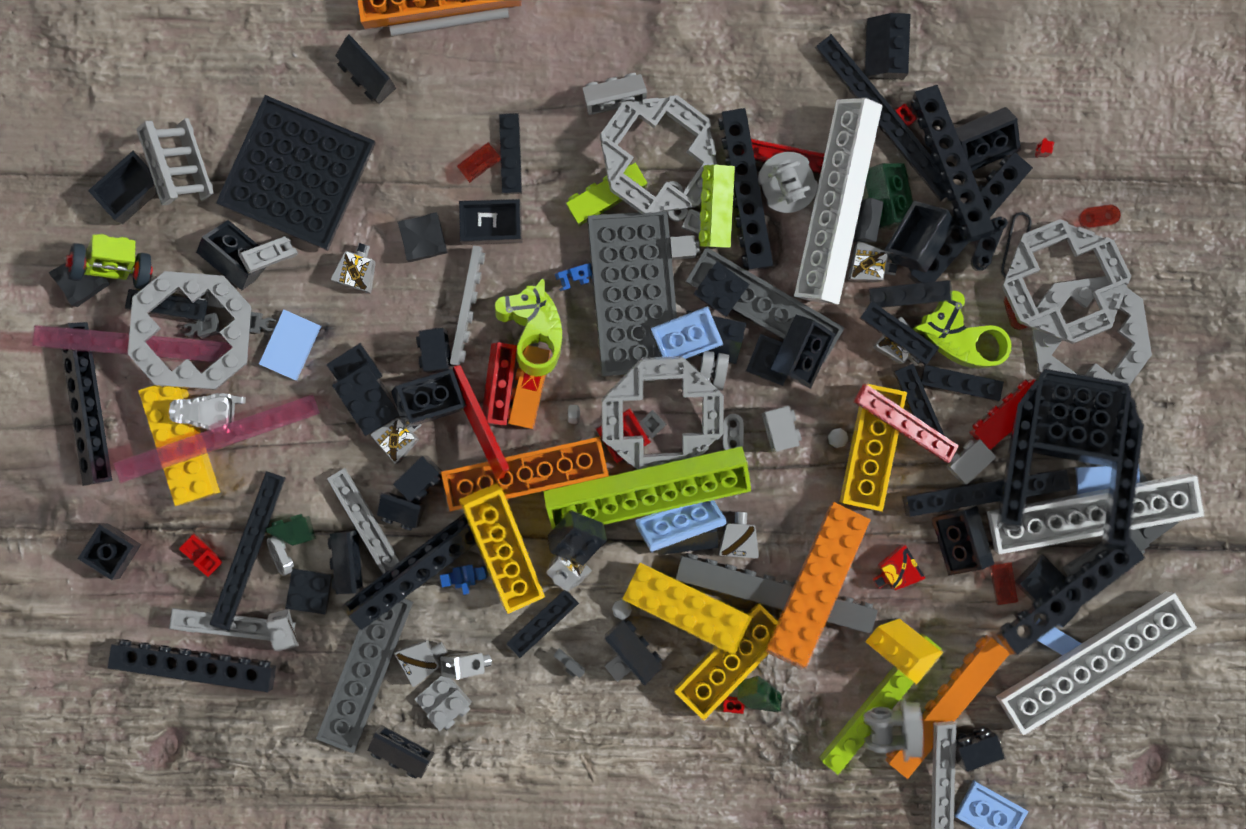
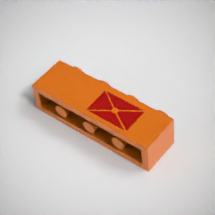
[507,345,551,429]

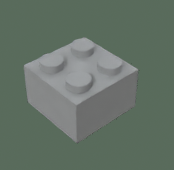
[762,406,802,452]

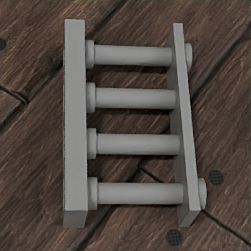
[136,118,213,205]

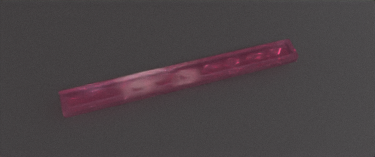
[32,325,233,362]
[113,395,320,483]

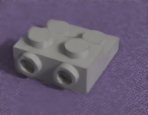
[415,675,472,731]

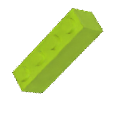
[566,162,648,226]
[699,165,735,248]

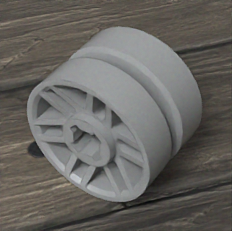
[699,351,729,391]

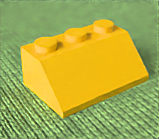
[865,618,943,684]

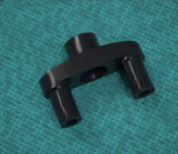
[971,216,1008,271]

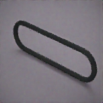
[1001,212,1032,278]

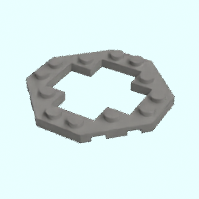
[599,95,717,215]
[1002,219,1131,344]
[128,271,252,390]
[1032,276,1152,385]
[601,356,724,470]

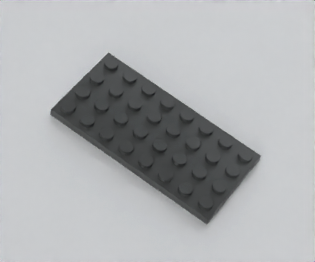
[587,211,677,377]

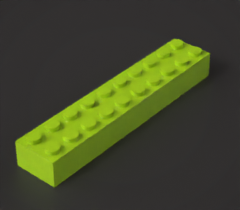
[544,446,751,530]

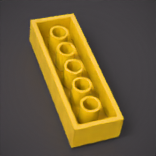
[839,384,907,511]
[138,385,220,506]
[459,483,545,614]
[622,563,752,654]
[674,602,778,721]

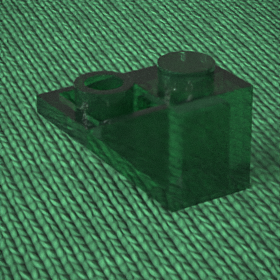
[266,514,316,546]
[737,676,782,713]

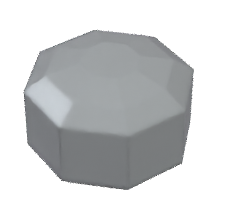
[568,405,581,424]
[828,428,848,448]
[612,599,632,620]

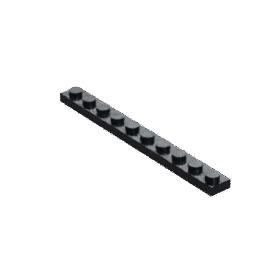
[815,34,946,202]

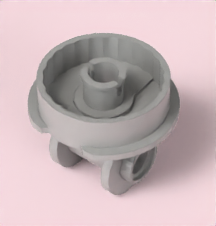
[758,152,818,213]
[864,698,923,762]

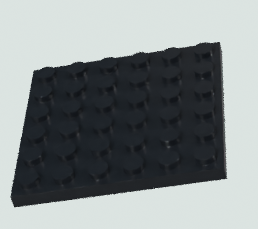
[216,95,376,251]

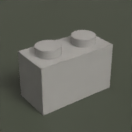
[946,439,996,485]

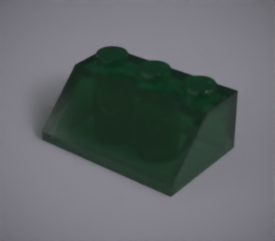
[865,163,913,229]

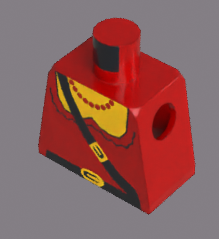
[873,544,925,590]

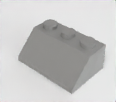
[583,73,647,116]

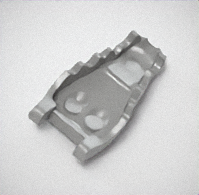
[169,393,246,433]

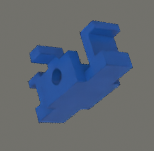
[555,263,593,292]
[440,564,488,595]

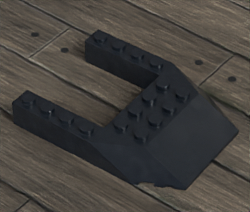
[997,369,1144,551]

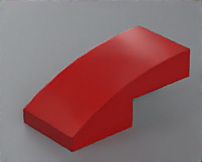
[179,533,222,577]

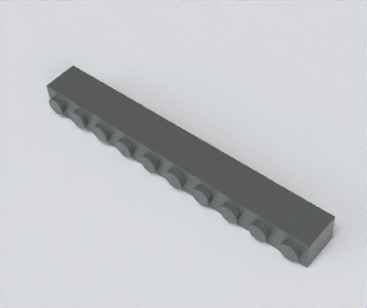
[675,553,878,634]

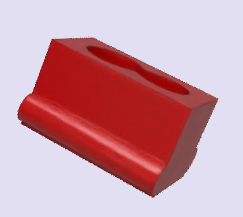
[895,103,917,127]
[1035,138,1055,158]
[723,696,745,714]

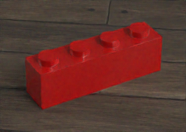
[482,342,517,426]
[969,379,1036,450]

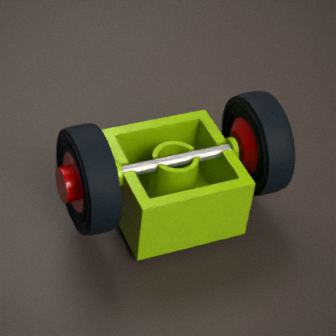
[66,234,153,289]

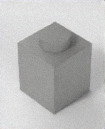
[670,235,699,260]

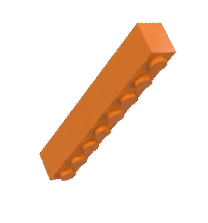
[885,635,1009,779]

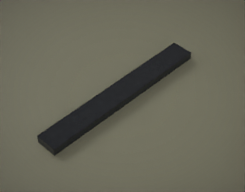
[209,471,286,631]

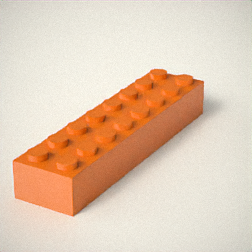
[358,0,522,29]
[441,437,609,511]
[765,502,871,670]

